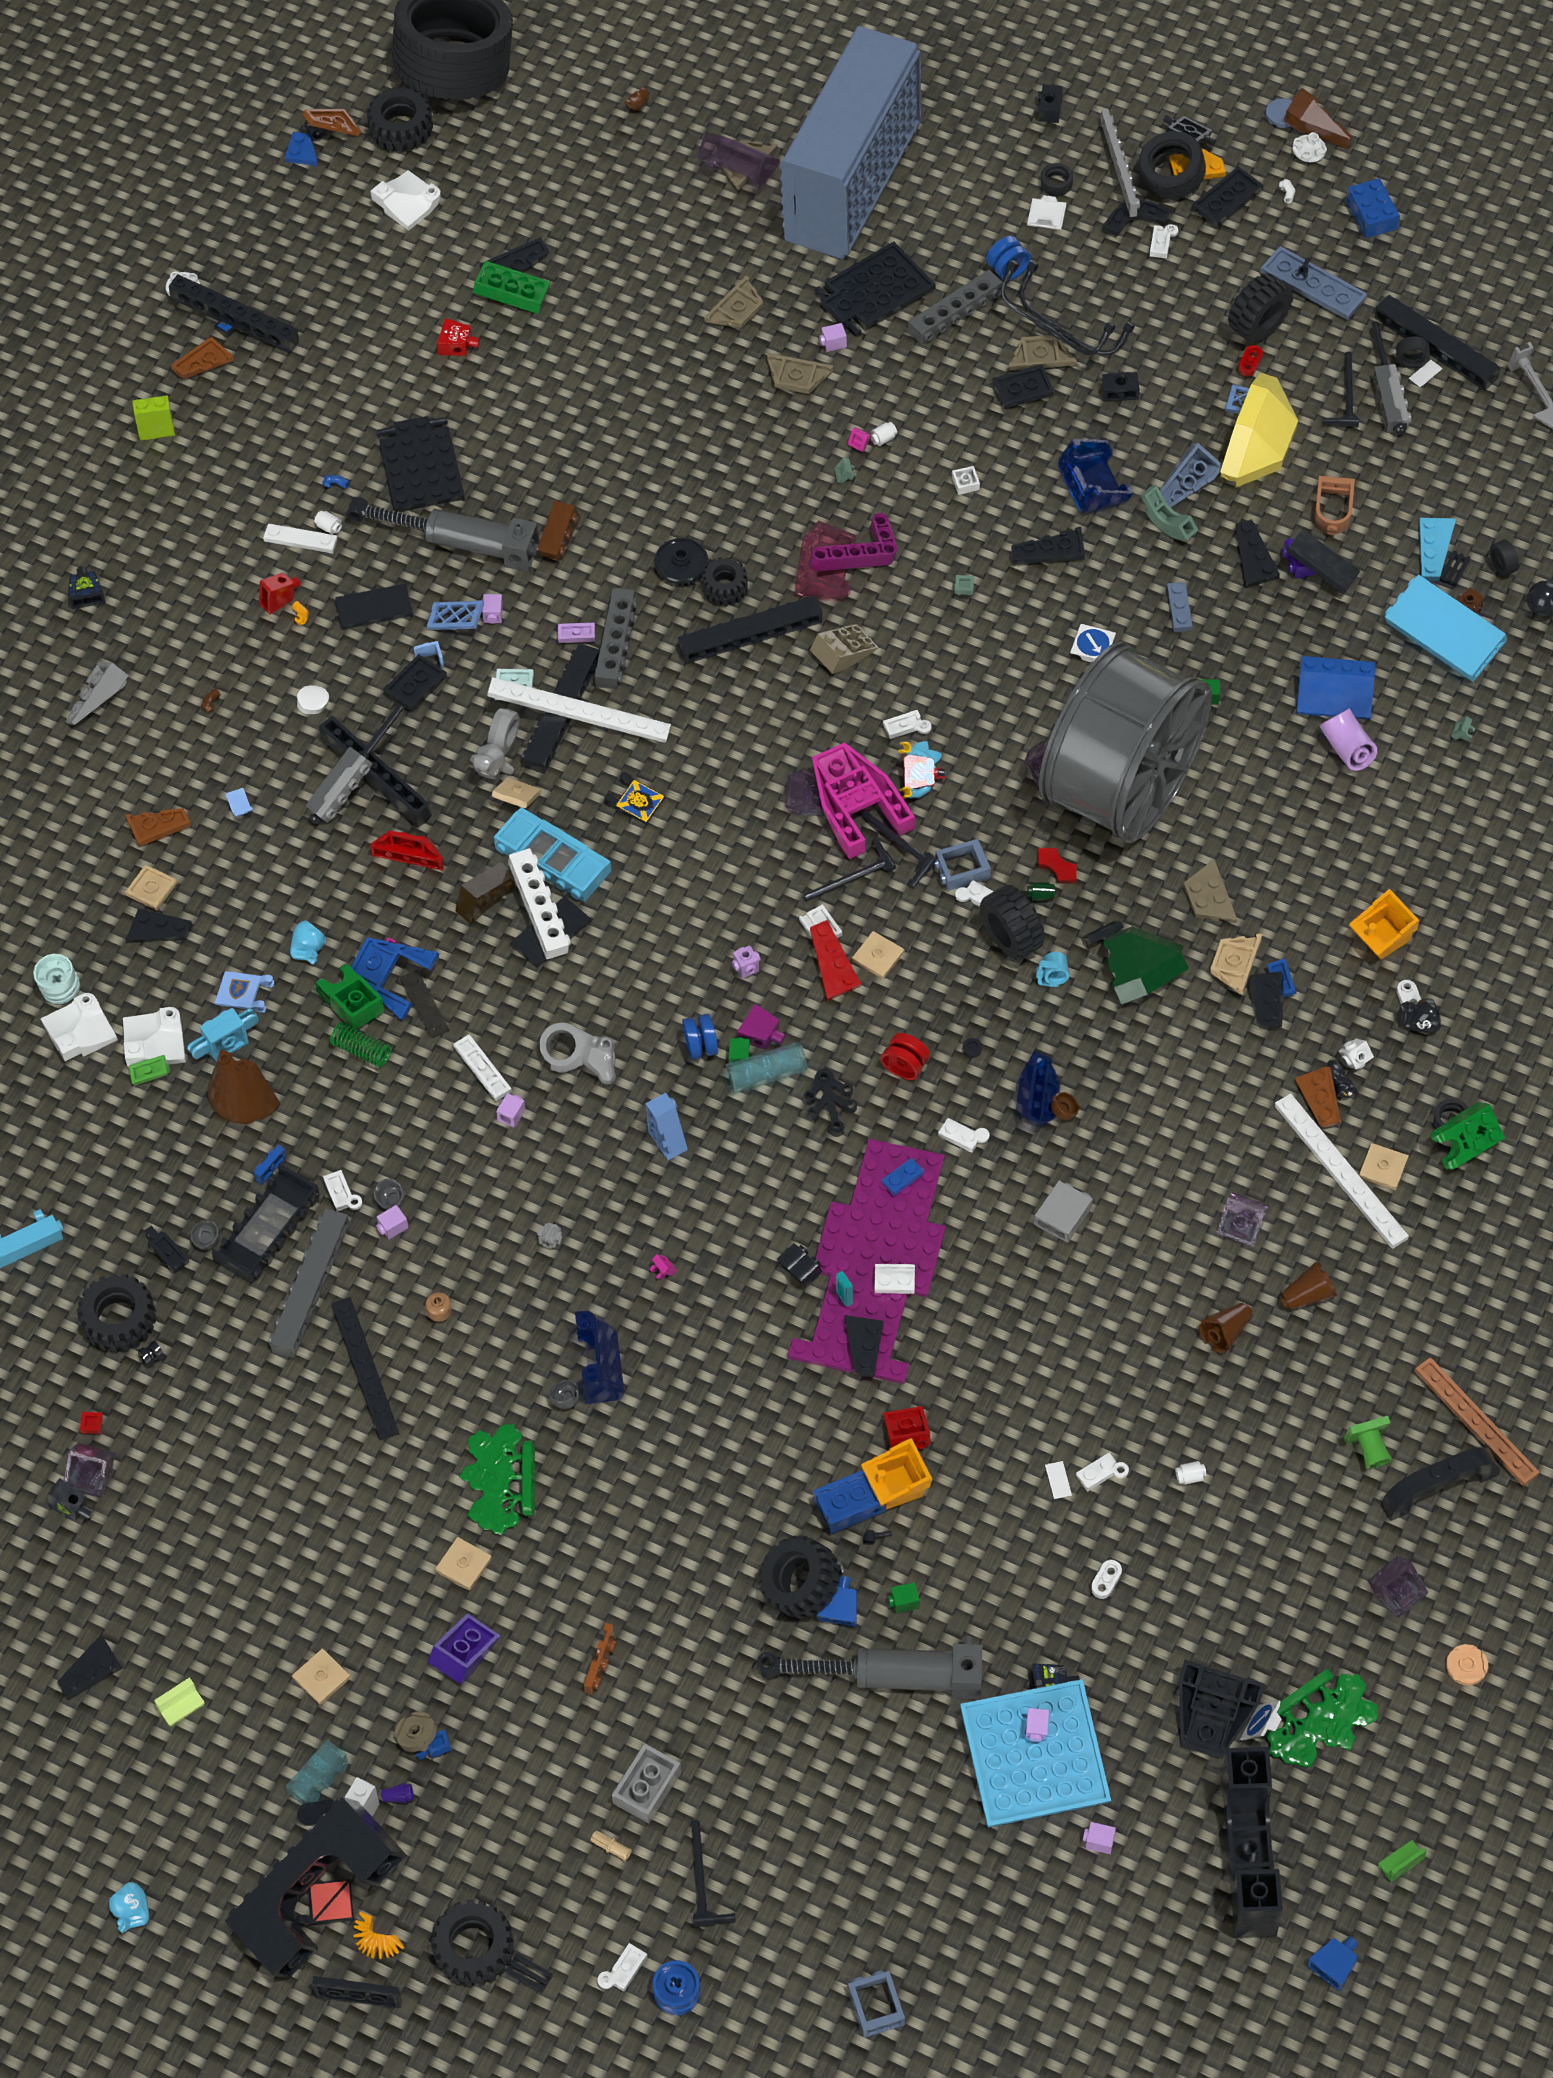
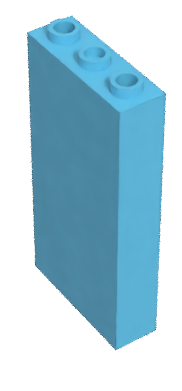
[1385,574,1507,682]

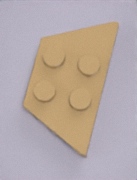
[1211,934,1262,995]

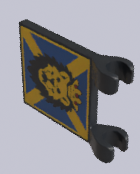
[604,772,666,825]

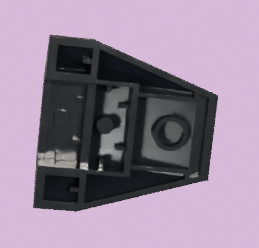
[1179,1660,1265,1759]

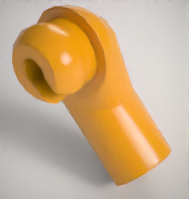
[292,601,309,625]

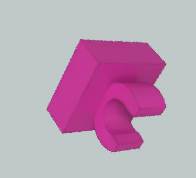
[848,427,870,452]
[650,1254,677,1279]

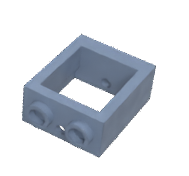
[934,839,991,891]
[848,1971,905,2038]

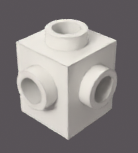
[1339,1039,1374,1069]

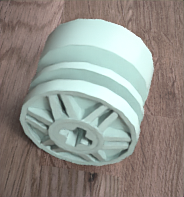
[33,954,80,1004]

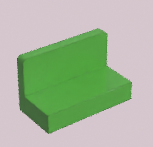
[1378,1840,1427,1882]

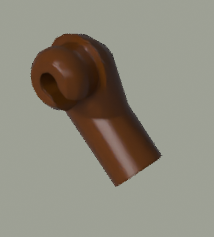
[201,688,221,713]

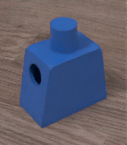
[817,1576,857,1627]
[1307,1936,1358,1992]

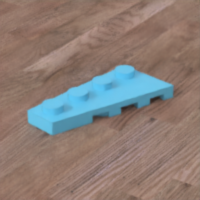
[1419,518,1456,581]

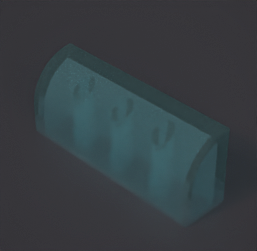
[725,1042,807,1093]

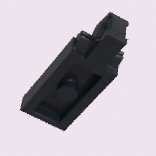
[145,1225,189,1273]

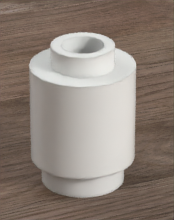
[870,422,897,446]
[314,511,342,535]
[1175,1461,1206,1485]

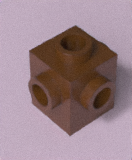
[1456,587,1485,615]

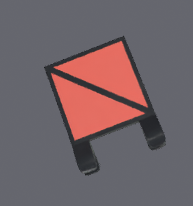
[296,1879,354,1928]

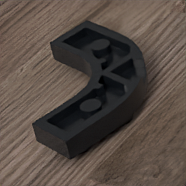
[1102,200,1172,237]

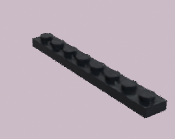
[332,1297,399,1441]

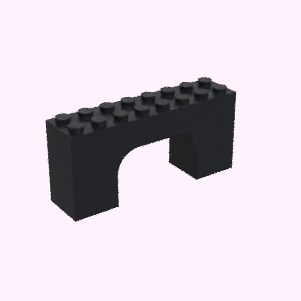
[1221,1747,1283,1938]
[225,1797,407,1979]

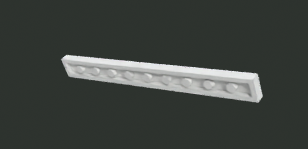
[487,677,671,743]
[1275,1094,1409,1249]

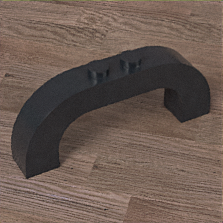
[1382,1447,1500,1521]

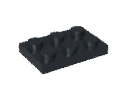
[992,365,1054,409]
[383,654,447,712]

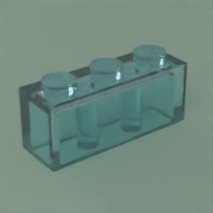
[286,1740,348,1805]

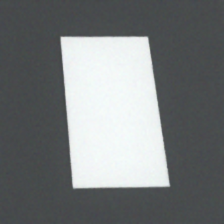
[1409,360,1443,387]
[1045,1461,1072,1499]

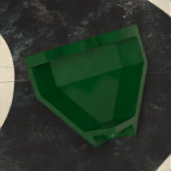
[1104,926,1189,1004]

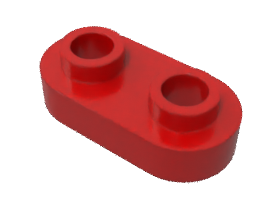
[1239,345,1263,376]

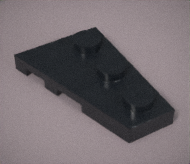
[126,909,192,943]
[1247,971,1284,1029]
[844,1315,884,1377]
[57,1634,122,1701]

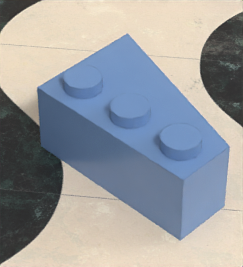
[646,1093,688,1160]

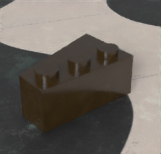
[455,862,515,924]

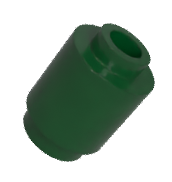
[1027,882,1055,901]

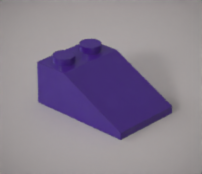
[428,1613,501,1684]

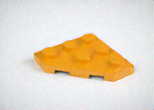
[1168,149,1226,180]

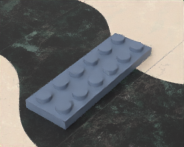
[1260,246,1367,320]

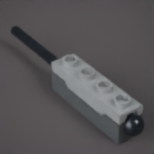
[1371,321,1411,435]
[305,704,404,824]

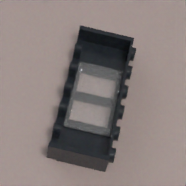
[211,1163,320,1284]

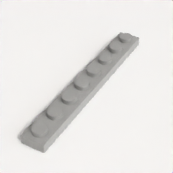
[1101,109,1140,217]

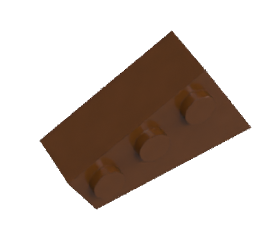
[537,501,581,561]

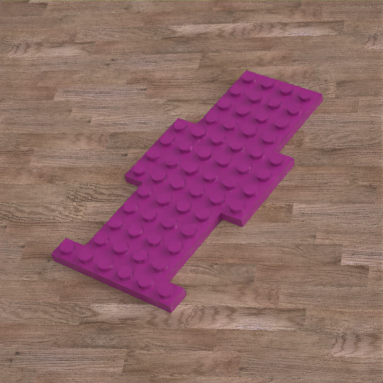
[788,1139,946,1384]

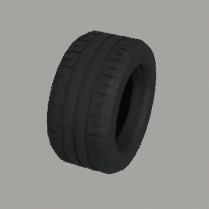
[1138,131,1206,199]

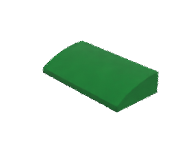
[473,261,551,314]

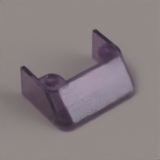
[696,132,780,186]

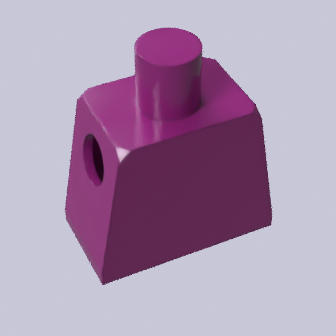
[737,1004,786,1049]

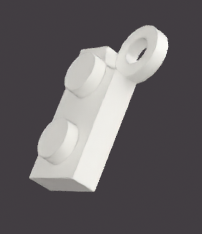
[323,1170,363,1212]
[1076,1453,1129,1492]

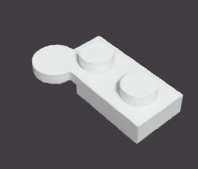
[1150,224,1178,258]
[883,710,932,739]
[955,881,994,907]
[938,1118,989,1153]
[598,1943,647,1992]

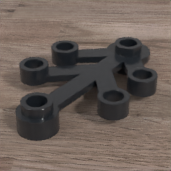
[804,1069,857,1137]

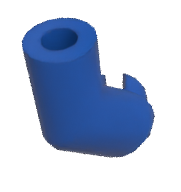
[322,475,350,489]

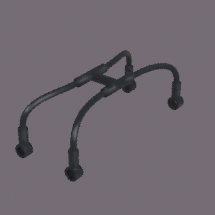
[1001,260,1135,355]

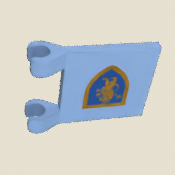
[215,971,275,1013]

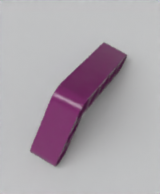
[809,513,897,571]

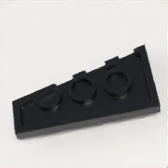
[480,237,549,273]
[1235,519,1280,588]
[1011,526,1085,564]

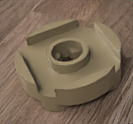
[395,1712,437,1752]

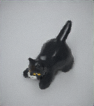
[1304,1060,1359,1100]

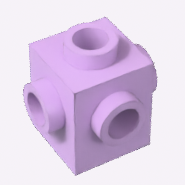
[732,946,761,979]

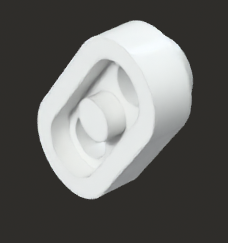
[1397,980,1421,1008]
[1091,1560,1122,1599]

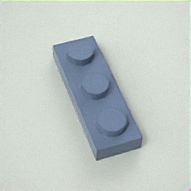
[1167,582,1192,632]

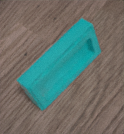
[836,1271,853,1307]

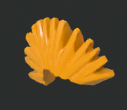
[354,1912,405,1959]

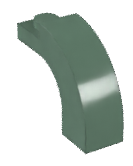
[1141,485,1198,541]

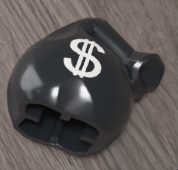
[1401,998,1442,1033]

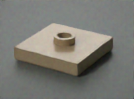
[492,777,541,808]
[125,865,178,911]
[852,931,904,979]
[1359,1143,1409,1191]
[435,1537,492,1591]
[292,1648,351,1705]

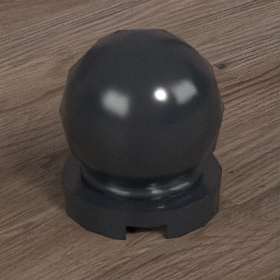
[1527,580,1553,616]

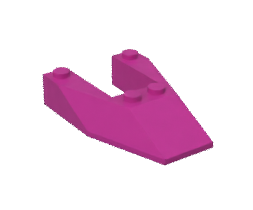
[812,742,915,859]

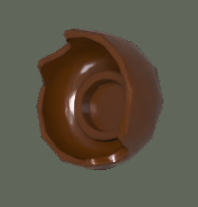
[624,86,650,110]
[1051,1092,1080,1120]

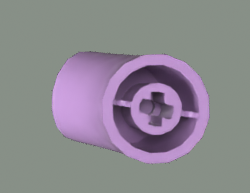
[1319,708,1377,771]

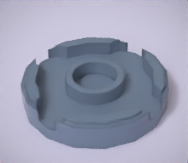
[1266,98,1292,128]

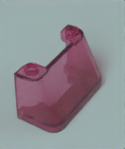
[795,520,857,599]

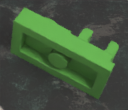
[129,1055,170,1085]

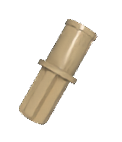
[590,1831,632,1861]

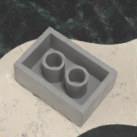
[612,1744,681,1824]

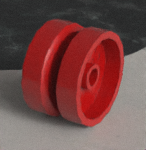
[881,1033,930,1080]

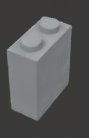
[1034,1180,1093,1243]

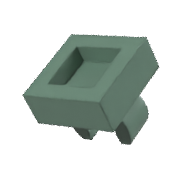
[834,458,857,483]
[955,575,974,596]
[1451,716,1475,741]

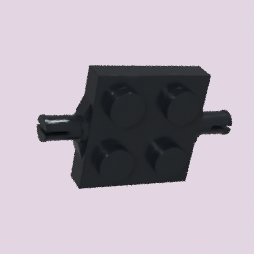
[1163,115,1216,147]

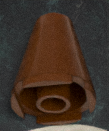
[1280,1261,1337,1310]
[1199,1303,1253,1353]

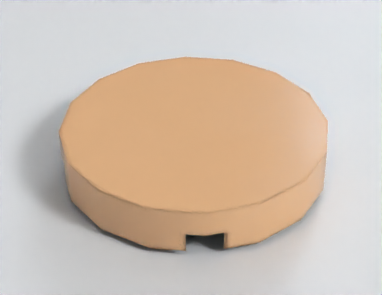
[1446,1644,1488,1685]

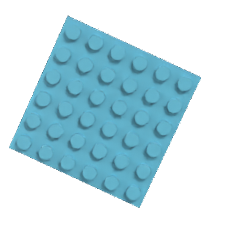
[960,1679,1111,1828]

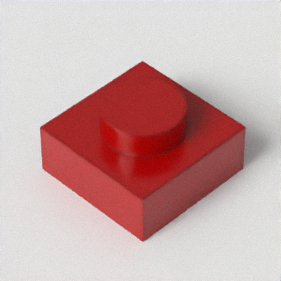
[80,1412,103,1434]

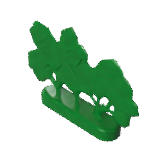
[459,1424,535,1535]
[1266,1669,1378,1767]

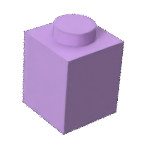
[819,323,847,352]
[482,594,503,624]
[496,1093,526,1128]
[376,1205,408,1240]
[1025,1708,1049,1742]
[1083,1822,1116,1855]

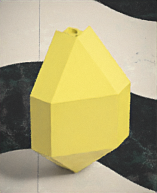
[1220,372,1298,488]

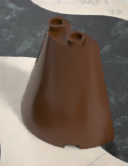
[207,1049,280,1124]

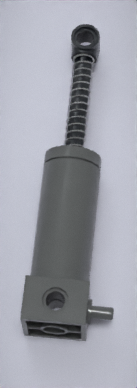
[346,497,539,572]
[757,1636,982,1699]

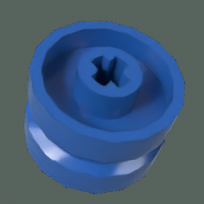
[986,236,1031,281]
[682,1013,718,1060]
[653,1960,700,2015]

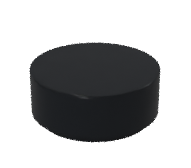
[963,1038,982,1058]

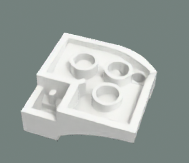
[371,171,441,230]
[41,993,118,1061]
[123,1007,186,1067]

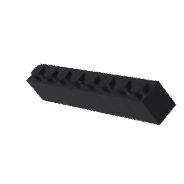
[1374,295,1500,391]
[678,596,823,664]
[522,643,600,774]
[319,715,432,827]

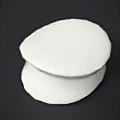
[297,685,329,715]

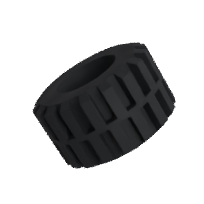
[702,557,748,606]

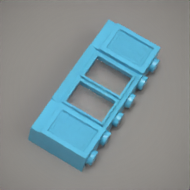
[494,807,611,903]

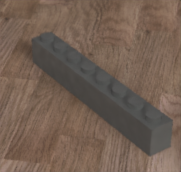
[269,1209,350,1358]

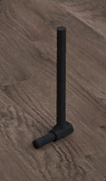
[1323,351,1359,427]
[862,811,938,888]
[803,838,897,901]
[691,1820,736,1927]

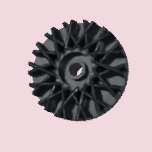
[655,538,708,588]

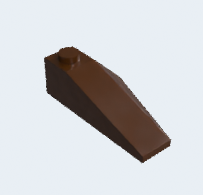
[1284,88,1352,149]

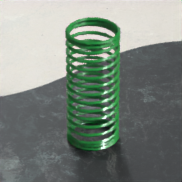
[330,1022,391,1067]

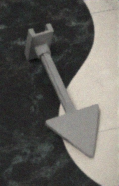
[1508,342,1553,429]

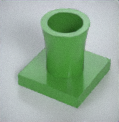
[1344,1416,1393,1469]

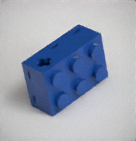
[1346,178,1400,238]
[813,1470,886,1535]

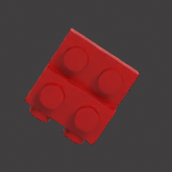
[883,1406,931,1449]

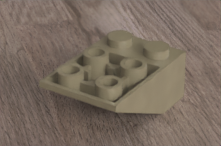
[810,624,879,674]

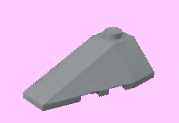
[66,662,129,725]

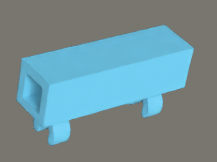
[0,1209,64,1268]

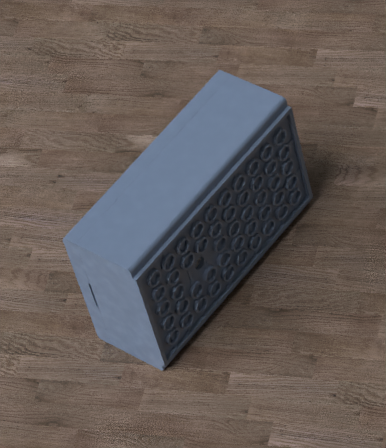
[780,26,921,259]

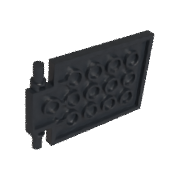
[815,241,936,336]
[377,416,465,512]

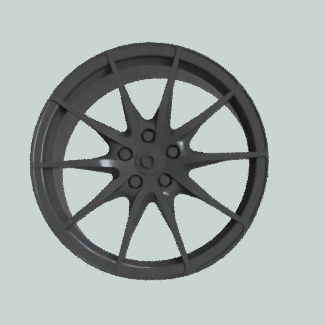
[1039,641,1212,843]

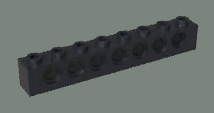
[168,274,299,354]

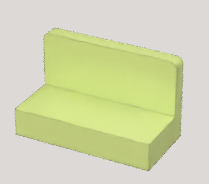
[154,1677,205,1726]

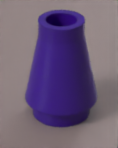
[382,1782,414,1803]

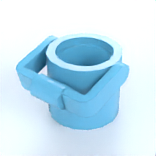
[1036,952,1069,987]

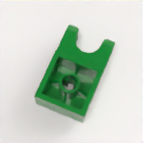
[315,964,384,1031]
[1430,1102,1505,1169]

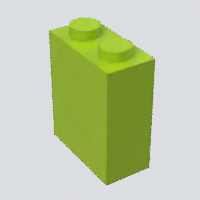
[133,395,175,441]

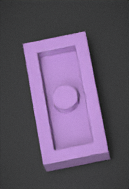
[558,623,595,643]

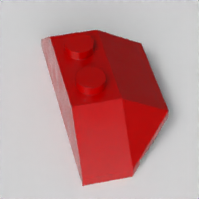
[370,830,444,871]

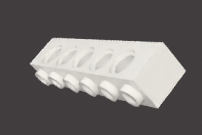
[508,849,571,959]

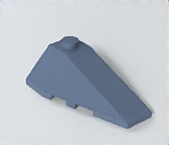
[1160,443,1223,507]

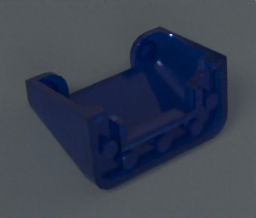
[1058,439,1133,513]
[575,1311,624,1404]

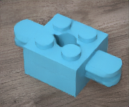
[188,1008,259,1061]

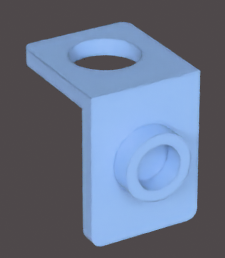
[414,641,444,668]
[226,788,253,817]

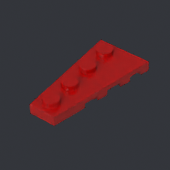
[810,920,861,1001]

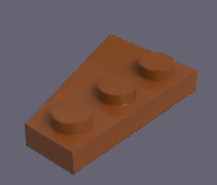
[302,109,361,136]
[171,337,234,380]
[125,808,191,847]
[1295,1067,1341,1128]
[584,1622,617,1695]

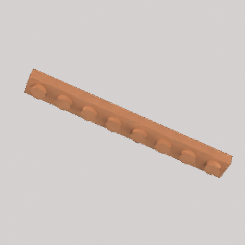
[1415,1357,1539,1487]

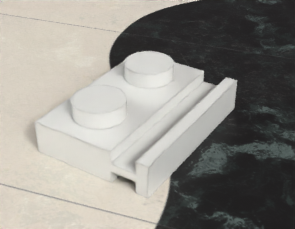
[799,904,842,938]
[875,1264,915,1294]

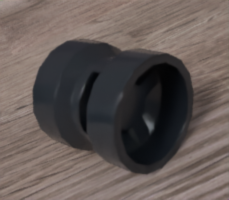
[304,120,327,140]
[137,1340,165,1368]

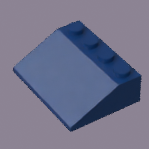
[1297,656,1375,720]

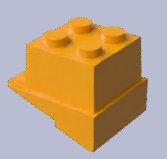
[1349,889,1419,960]
[861,1438,932,1510]

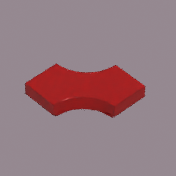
[1038,848,1077,883]

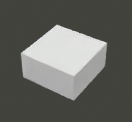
[952,466,980,495]

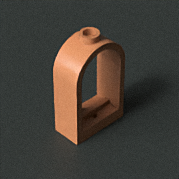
[1315,476,1355,535]

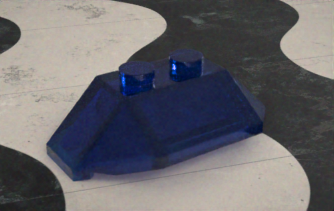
[1016,1051,1060,1126]

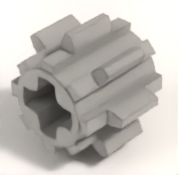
[537,1223,562,1249]

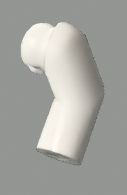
[1279,179,1295,203]

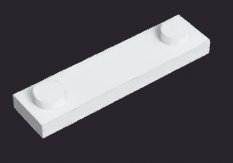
[263,524,338,554]
[453,1034,512,1101]

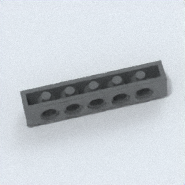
[908,270,1002,345]
[595,588,638,689]

